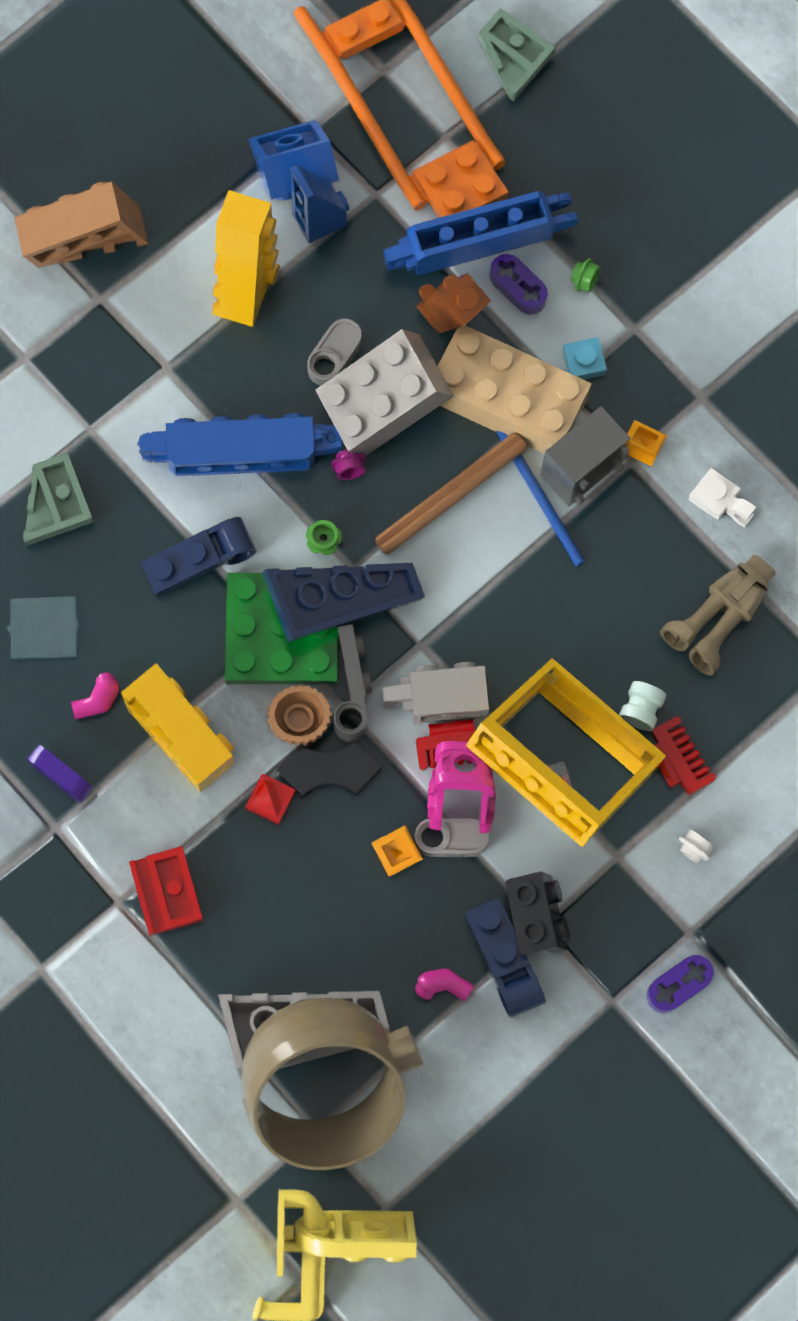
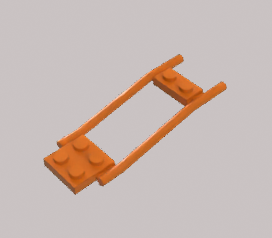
[293,0,509,218]

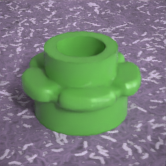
[571,258,601,293]
[306,520,342,555]

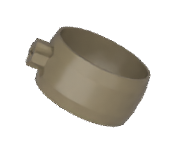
[242,998,424,1170]

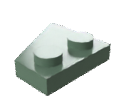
[478,8,556,102]
[23,452,93,546]

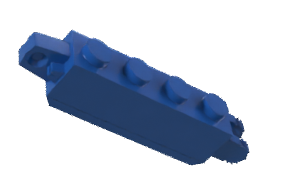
[383,191,580,276]
[137,413,342,477]

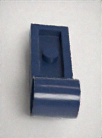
[140,517,257,597]
[464,898,546,1018]

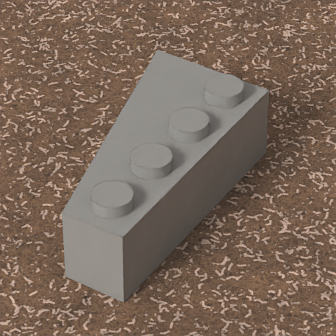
[218,991,390,1079]

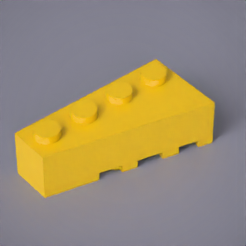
[212,190,280,327]

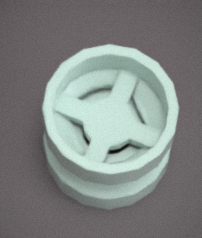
[619,681,667,731]

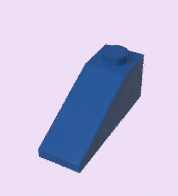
[290,165,350,244]

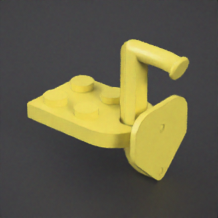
[252,1190,417,1321]

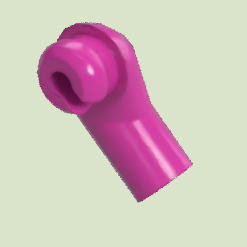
[71,672,119,720]
[415,968,475,1002]

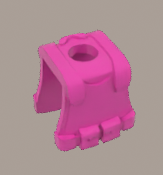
[427,741,496,833]

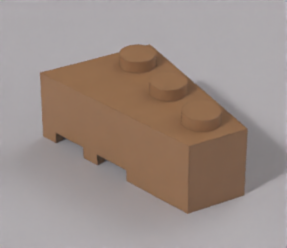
[14,181,148,268]

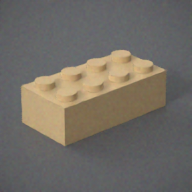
[437,325,592,454]

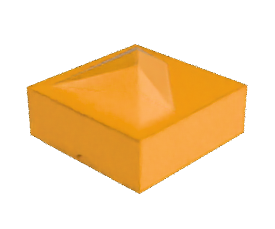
[627,420,667,466]
[372,825,423,877]

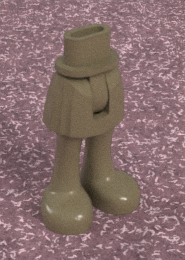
[660,555,776,676]

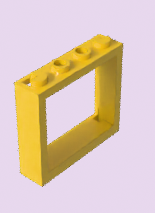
[466,658,666,847]

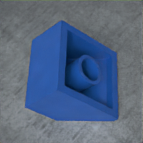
[249,120,339,201]

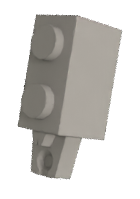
[382,662,489,724]

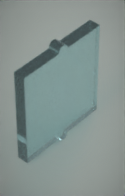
[7,596,80,660]

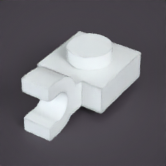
[688,468,756,528]

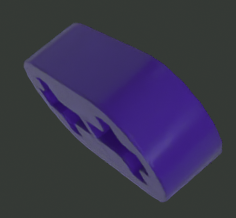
[490,254,548,315]
[26,744,94,803]
[646,955,714,1013]

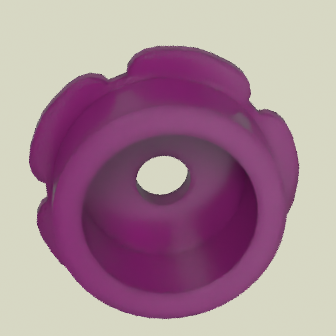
[331,449,366,480]

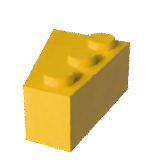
[121,663,235,793]

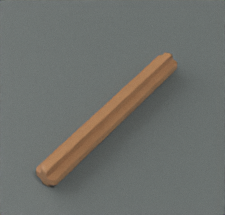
[375,433,526,555]

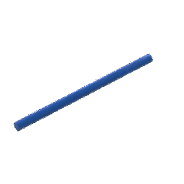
[496,431,585,567]

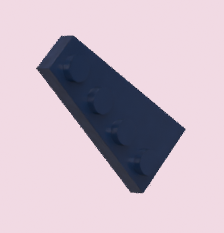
[262,562,425,642]

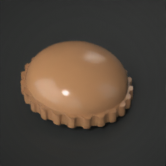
[267,685,332,746]

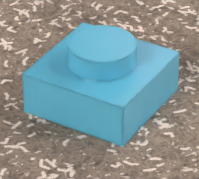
[562,337,607,380]

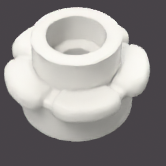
[678,830,714,864]

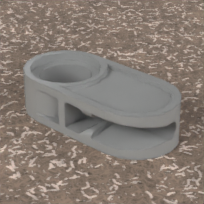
[307,319,361,386]
[414,818,490,857]

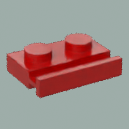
[129,846,203,937]

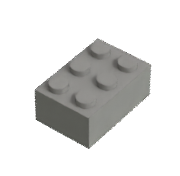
[315,329,453,455]

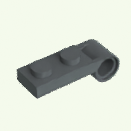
[334,624,372,742]

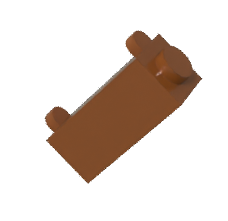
[415,273,491,334]

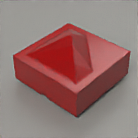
[245,774,296,825]

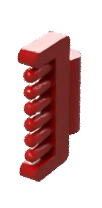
[651,716,716,795]
[415,719,476,771]

